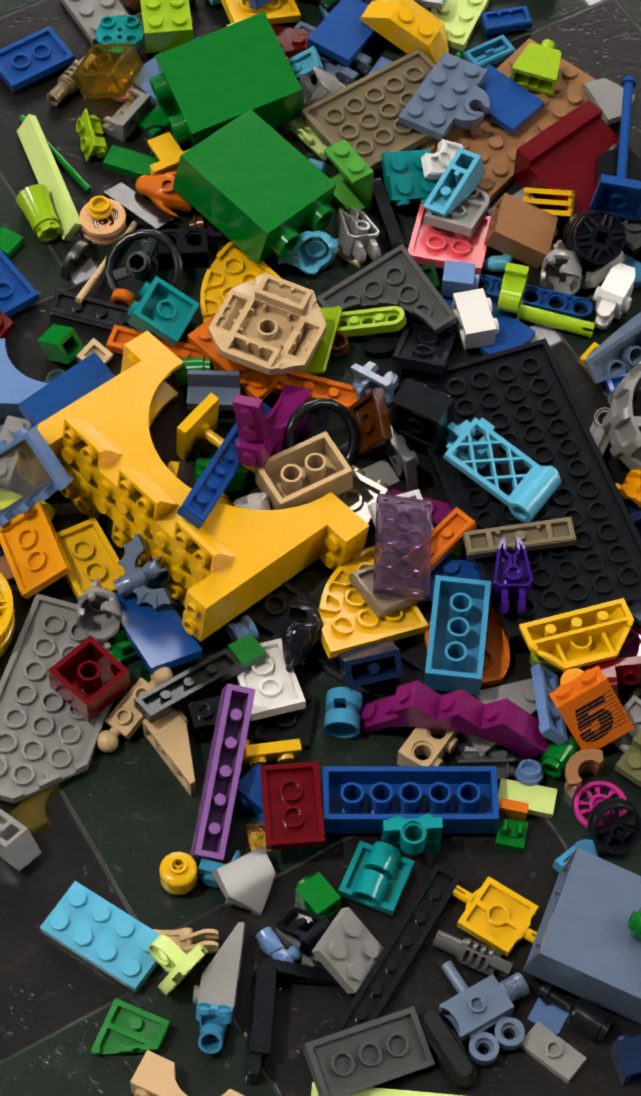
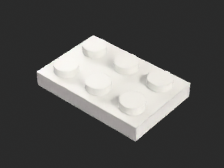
[235,638,306,721]

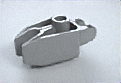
[335,207,381,263]

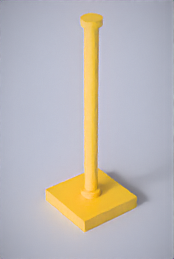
[176,393,255,474]

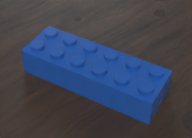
[322,766,499,834]

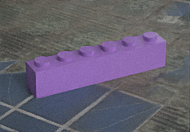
[190,683,256,863]

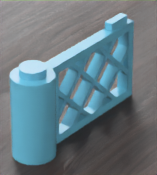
[443,417,561,523]

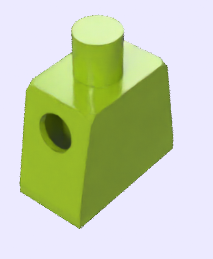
[511,39,561,97]

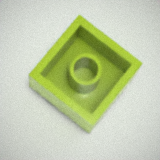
[140,0,193,53]

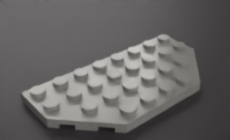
[0,593,121,804]

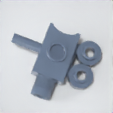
[438,961,530,1065]

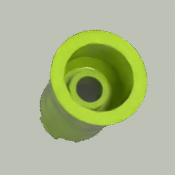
[16,184,62,242]

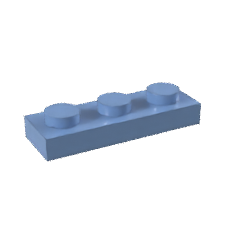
[531,663,568,746]

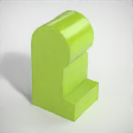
[497,262,529,314]

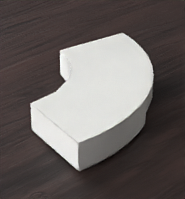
[421,139,463,180]

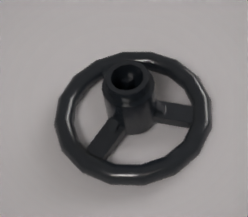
[104,229,184,303]
[283,398,359,467]

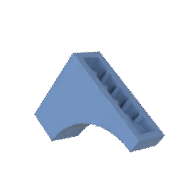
[0,338,48,419]

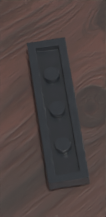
[134,648,243,724]

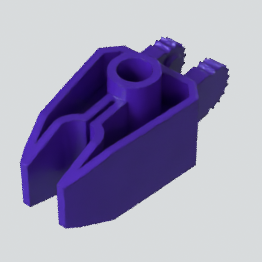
[492,537,533,613]

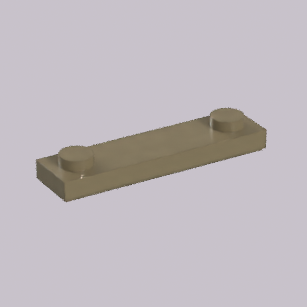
[463,517,576,560]

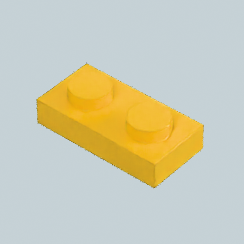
[242,739,302,767]

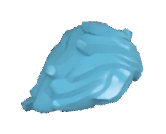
[275,231,340,275]

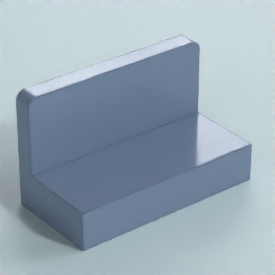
[187,370,241,411]

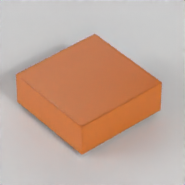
[499,798,529,822]

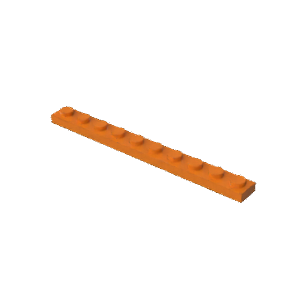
[106,324,358,411]

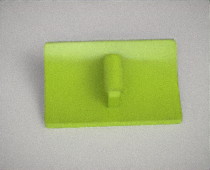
[298,306,342,375]

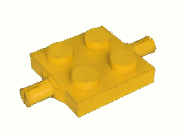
[452,876,539,957]

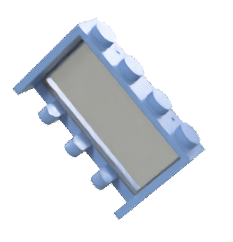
[0,425,75,526]

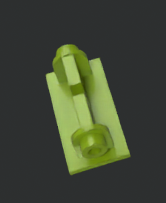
[76,109,108,162]

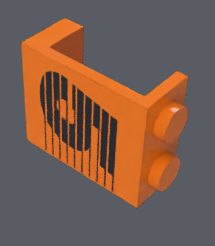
[549,665,635,750]

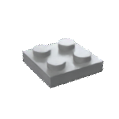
[312,907,384,994]

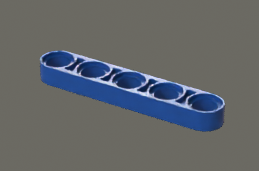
[473,274,593,321]

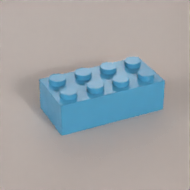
[424,575,491,695]

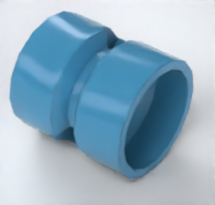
[323,687,363,739]

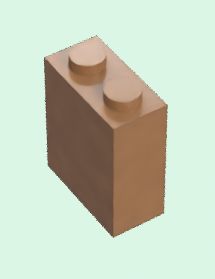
[484,193,558,269]

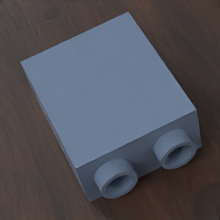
[523,848,641,1024]

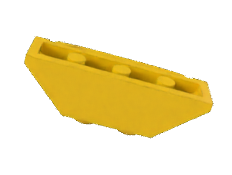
[359,0,449,65]
[519,598,634,672]

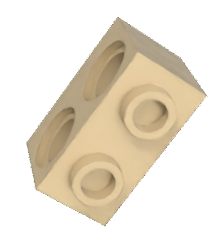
[397,727,459,766]

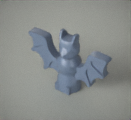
[113,534,173,609]

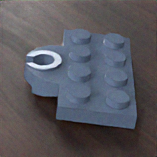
[398,52,490,141]

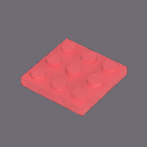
[408,204,491,275]

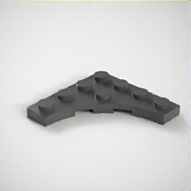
[316,244,458,335]

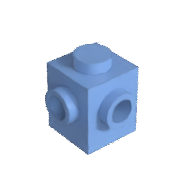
[441,260,480,297]

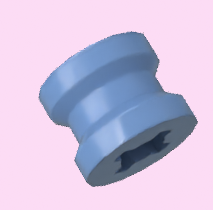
[226,615,259,642]

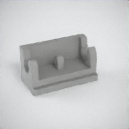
[102,88,152,142]

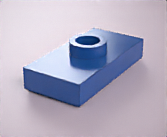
[480,6,532,36]

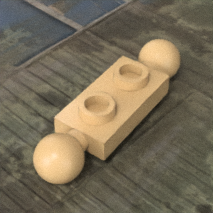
[96,667,173,753]

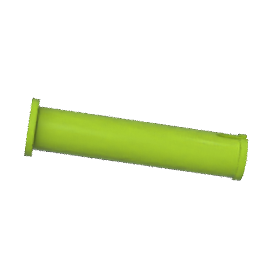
[517,301,596,338]

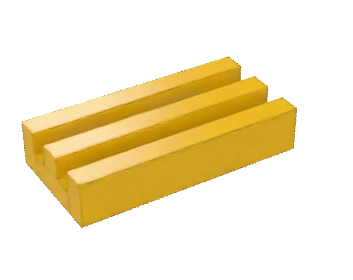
[523,187,575,216]

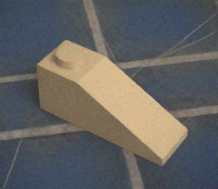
[142,710,196,797]

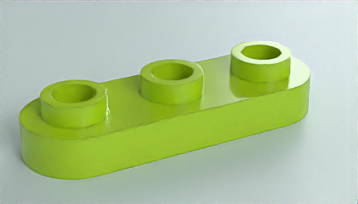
[336,306,406,337]

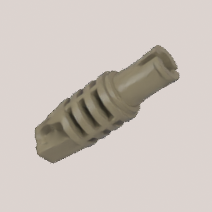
[46,53,96,106]

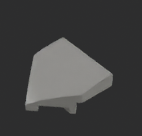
[583,78,635,125]
[212,846,275,916]

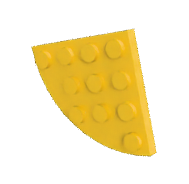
[200,241,281,323]
[318,544,429,659]

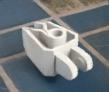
[593,263,635,330]

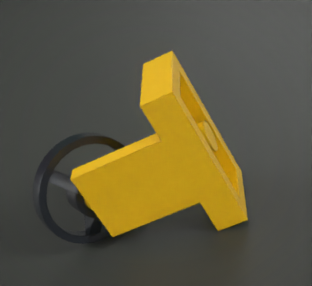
[140,125,189,175]

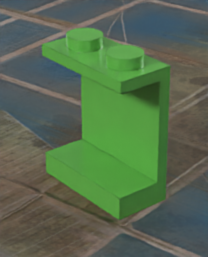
[324,139,374,214]

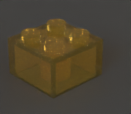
[72,43,144,99]

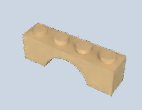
[130,1050,245,1096]

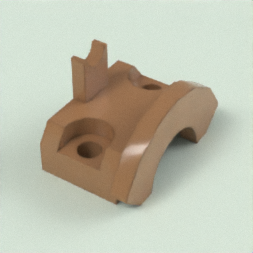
[564,748,605,799]

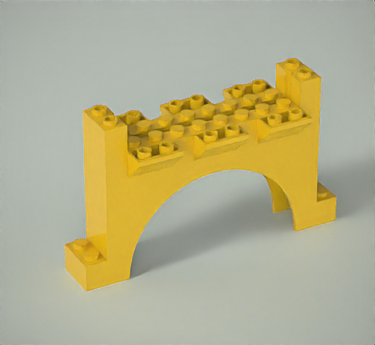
[17,331,369,642]

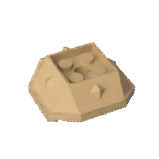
[208,273,326,376]

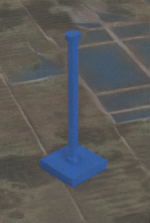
[589,76,641,221]

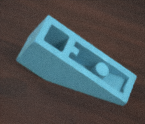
[423,147,485,217]

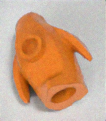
[135,171,195,219]

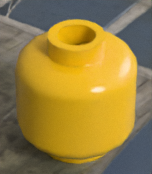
[159,852,198,895]

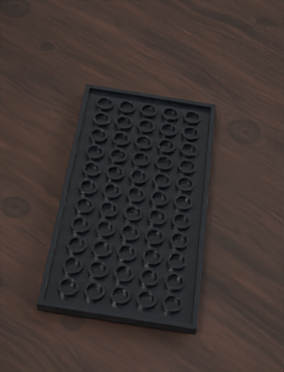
[398,338,641,643]

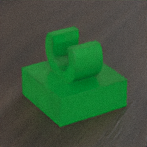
[107,630,140,665]
[494,817,529,853]

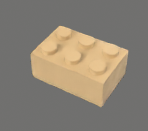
[254,431,353,510]

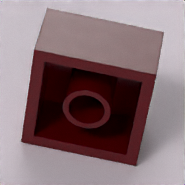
[48,635,130,722]

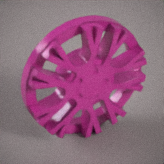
[573,781,628,834]

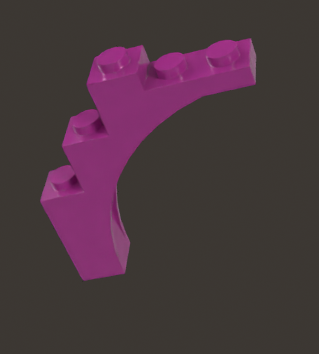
[233,384,312,468]
[360,680,549,759]

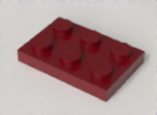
[260,761,325,850]

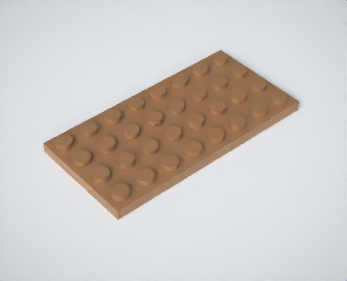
[413,38,596,203]

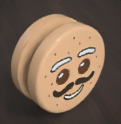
[79,198,127,247]

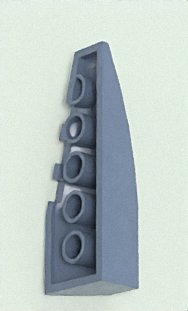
[584,312,641,384]

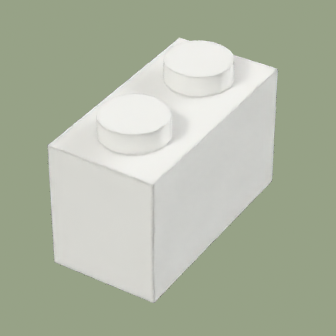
[452,288,499,350]

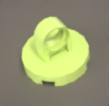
[148,935,208,995]

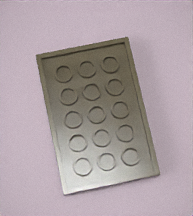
[300,48,477,171]

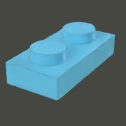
[288,46,324,82]

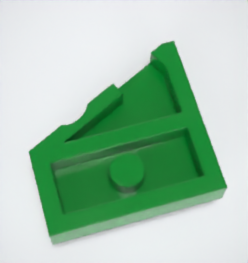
[90,998,171,1056]

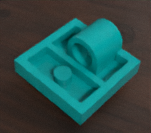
[381,815,443,855]

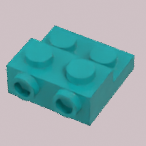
[381,149,438,207]
[127,276,199,346]

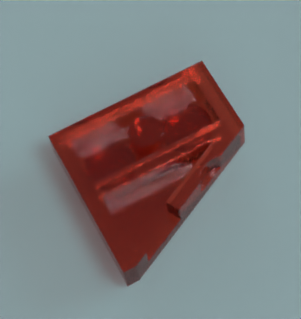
[271,25,310,58]

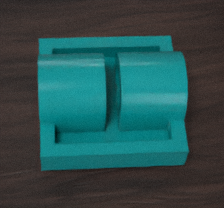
[338,840,414,916]

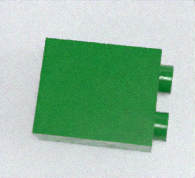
[149,12,305,147]
[172,109,337,265]

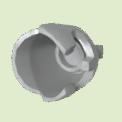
[299,67,346,107]
[540,240,582,295]
[76,578,122,640]

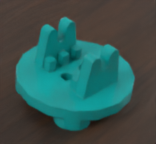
[96,15,144,55]

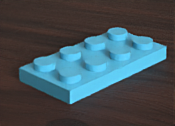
[40,881,160,993]

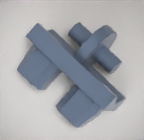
[351,361,399,405]

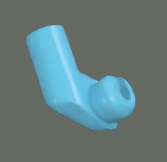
[483,253,514,272]

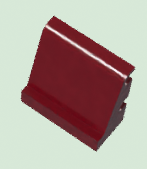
[513,100,619,226]

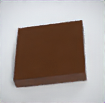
[349,388,393,456]

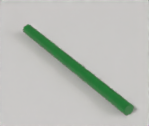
[19,114,92,193]

